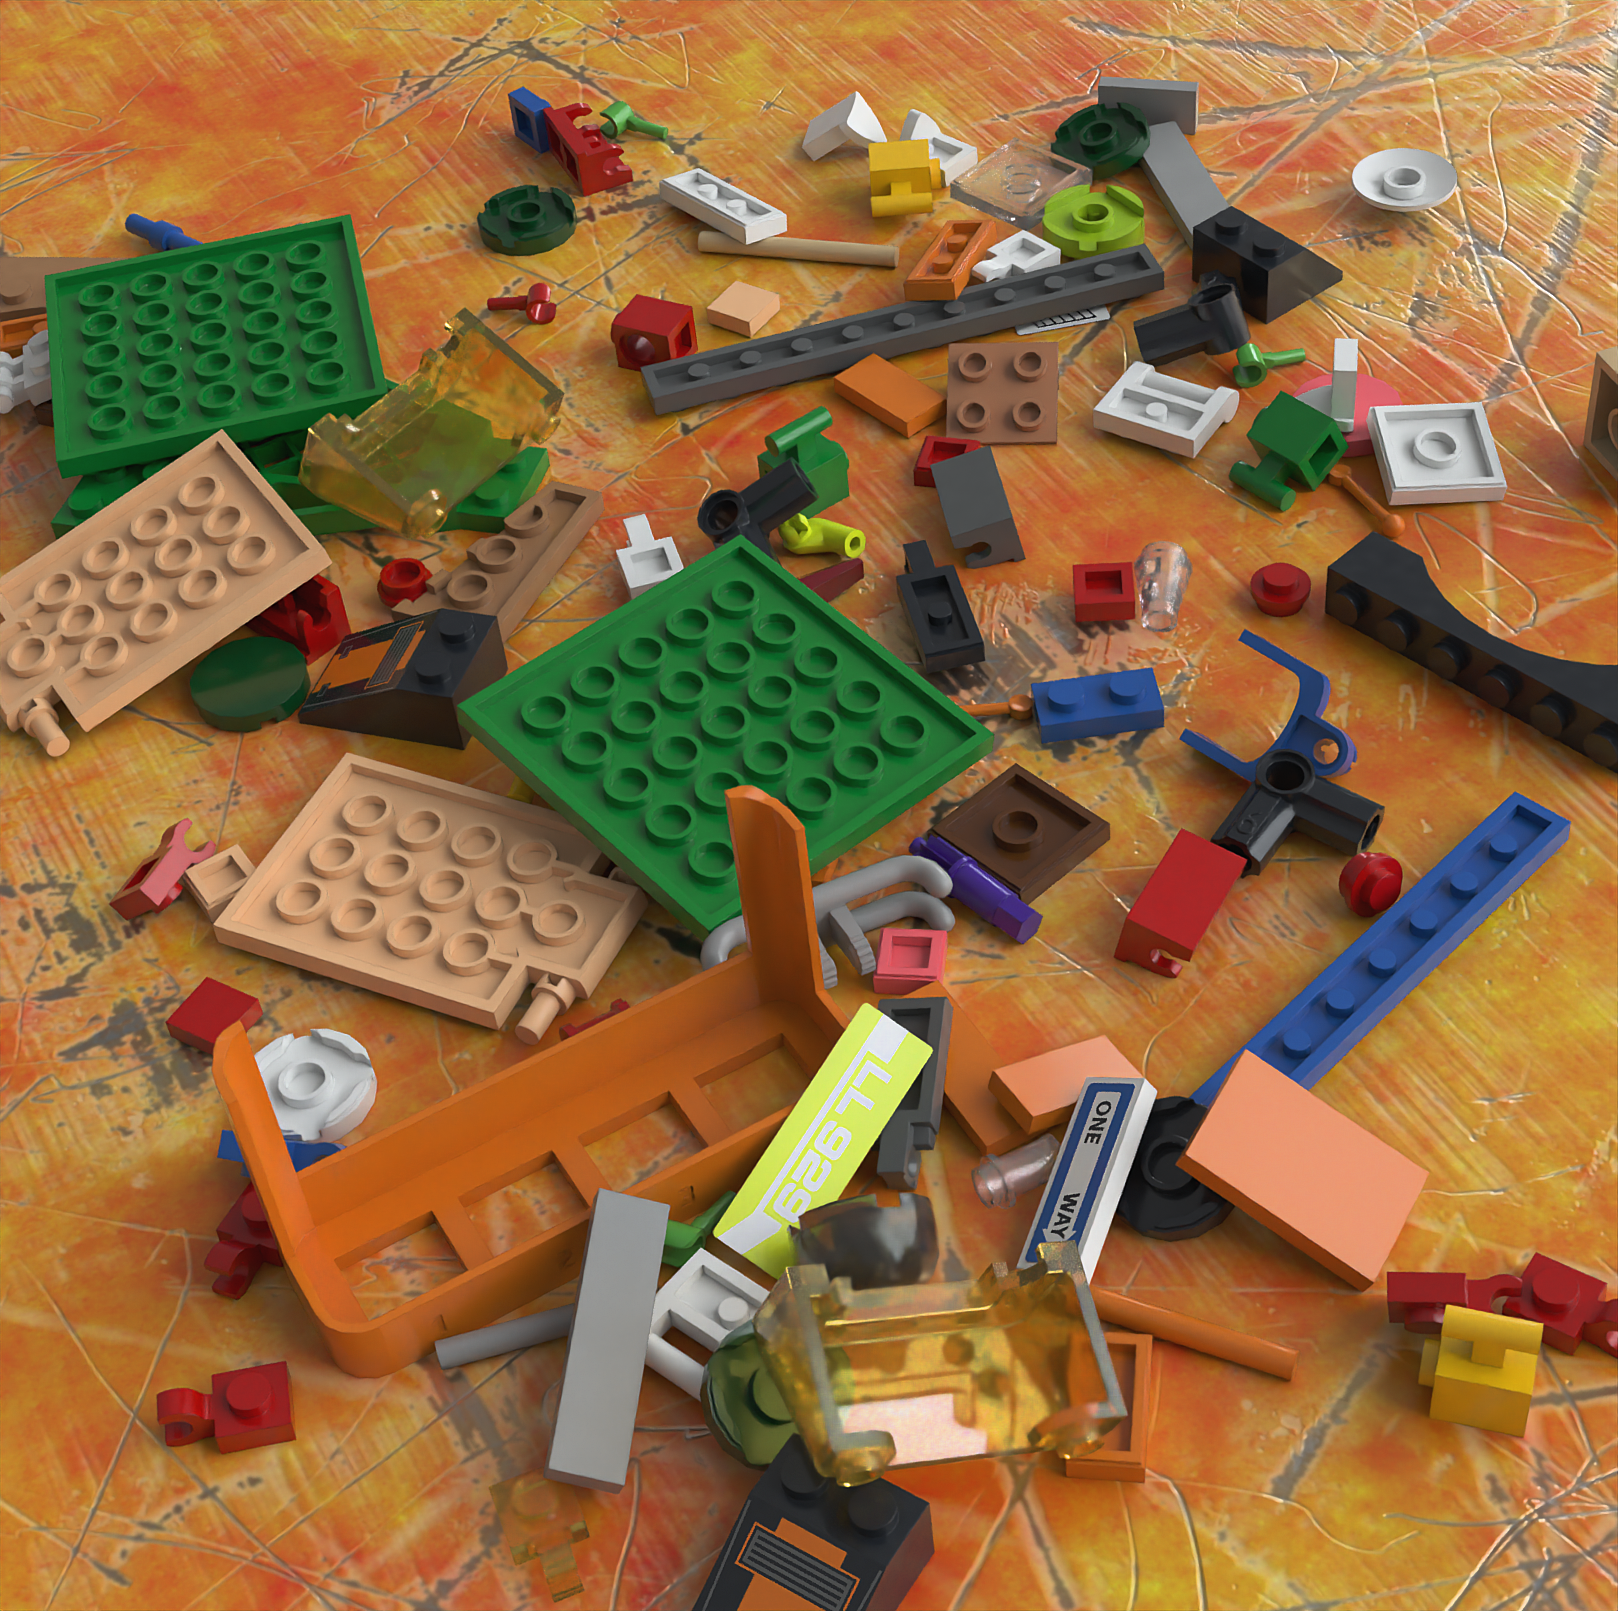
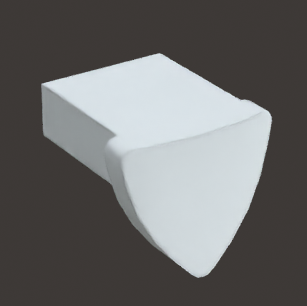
[802,91,887,161]
[899,109,978,188]
[1295,338,1358,432]

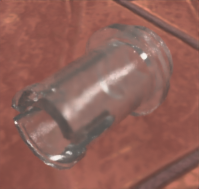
[971,1133,1061,1210]

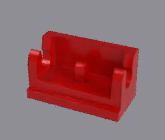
[543,103,633,197]
[244,574,352,666]
[1114,828,1247,978]

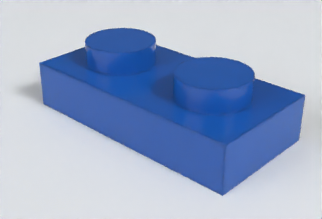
[1031,667,1164,744]

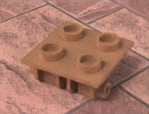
[946,342,1059,445]

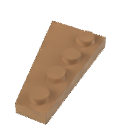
[391,481,605,643]

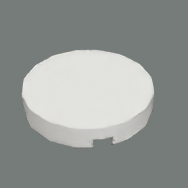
[254,1028,377,1144]

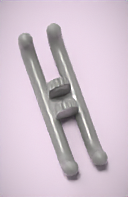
[700,855,955,990]

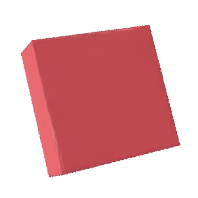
[873,928,948,995]

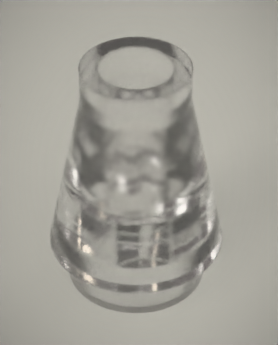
[1133,541,1193,632]

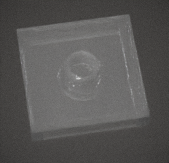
[950,137,1092,232]

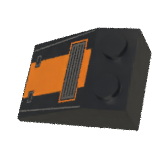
[298,608,508,750]
[692,1432,935,1611]

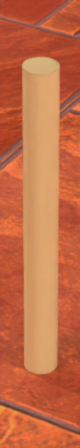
[698,231,899,267]

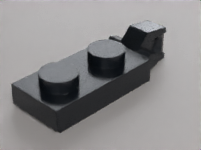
[896,540,985,673]

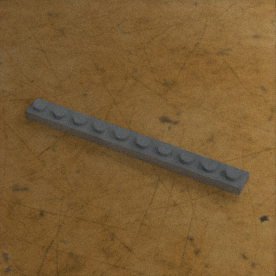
[640,244,1164,415]

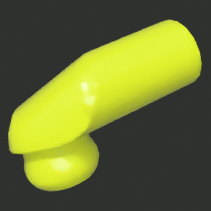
[778,513,866,558]

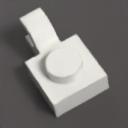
[971,230,1061,283]
[616,514,684,600]

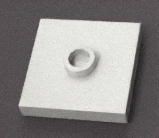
[1366,402,1507,505]

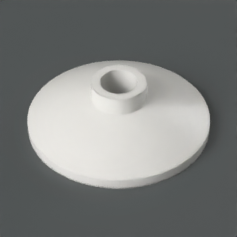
[1352,148,1457,212]

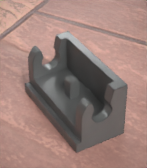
[930,445,1026,569]

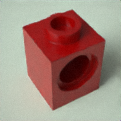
[610,294,698,372]

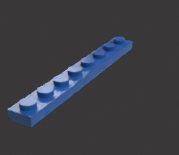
[1189,791,1571,1107]

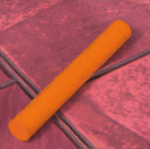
[1073,1284,1300,1380]

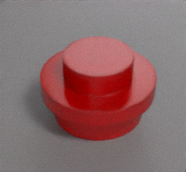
[377,558,433,608]
[1250,562,1311,617]
[1338,852,1403,917]

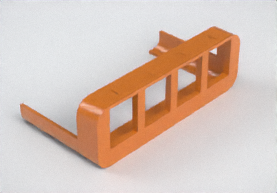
[211,785,851,1378]

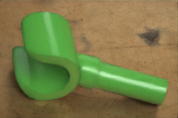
[600,101,668,139]
[1232,343,1306,388]
[661,1190,737,1268]

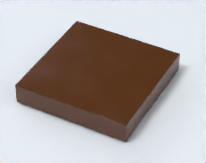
[927,763,1110,905]

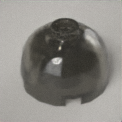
[787,1193,939,1324]

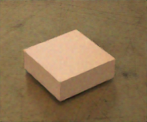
[707,281,780,337]
[182,844,256,924]

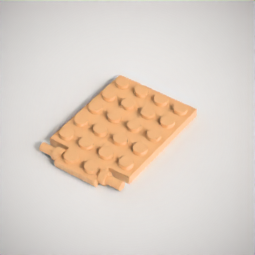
[0,429,332,756]
[212,753,648,1045]

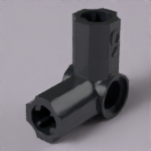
[1133,269,1251,367]
[697,457,819,566]
[1210,749,1385,879]

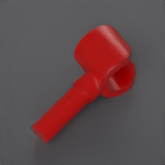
[487,283,557,325]

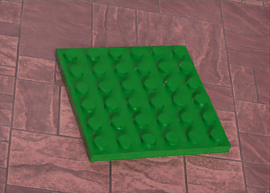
[44,214,392,479]
[457,534,995,942]

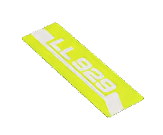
[713,1003,933,1282]

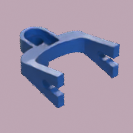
[1179,629,1357,783]

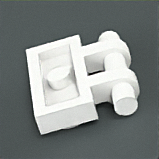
[0,329,52,414]

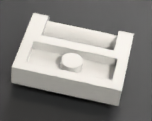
[1093,361,1239,458]
[644,1248,815,1402]

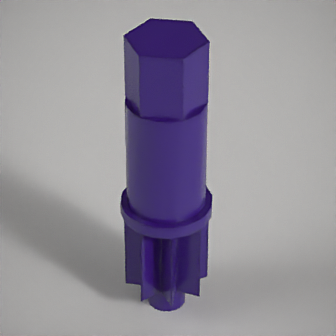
[909,834,1043,944]

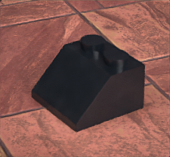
[1192,206,1343,325]

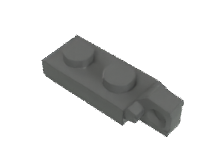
[871,997,953,1190]

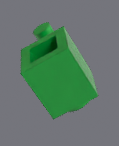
[1229,390,1349,511]
[757,406,850,519]

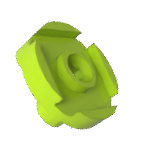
[1042,184,1145,261]

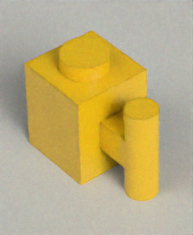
[868,139,941,217]
[1418,1304,1544,1438]

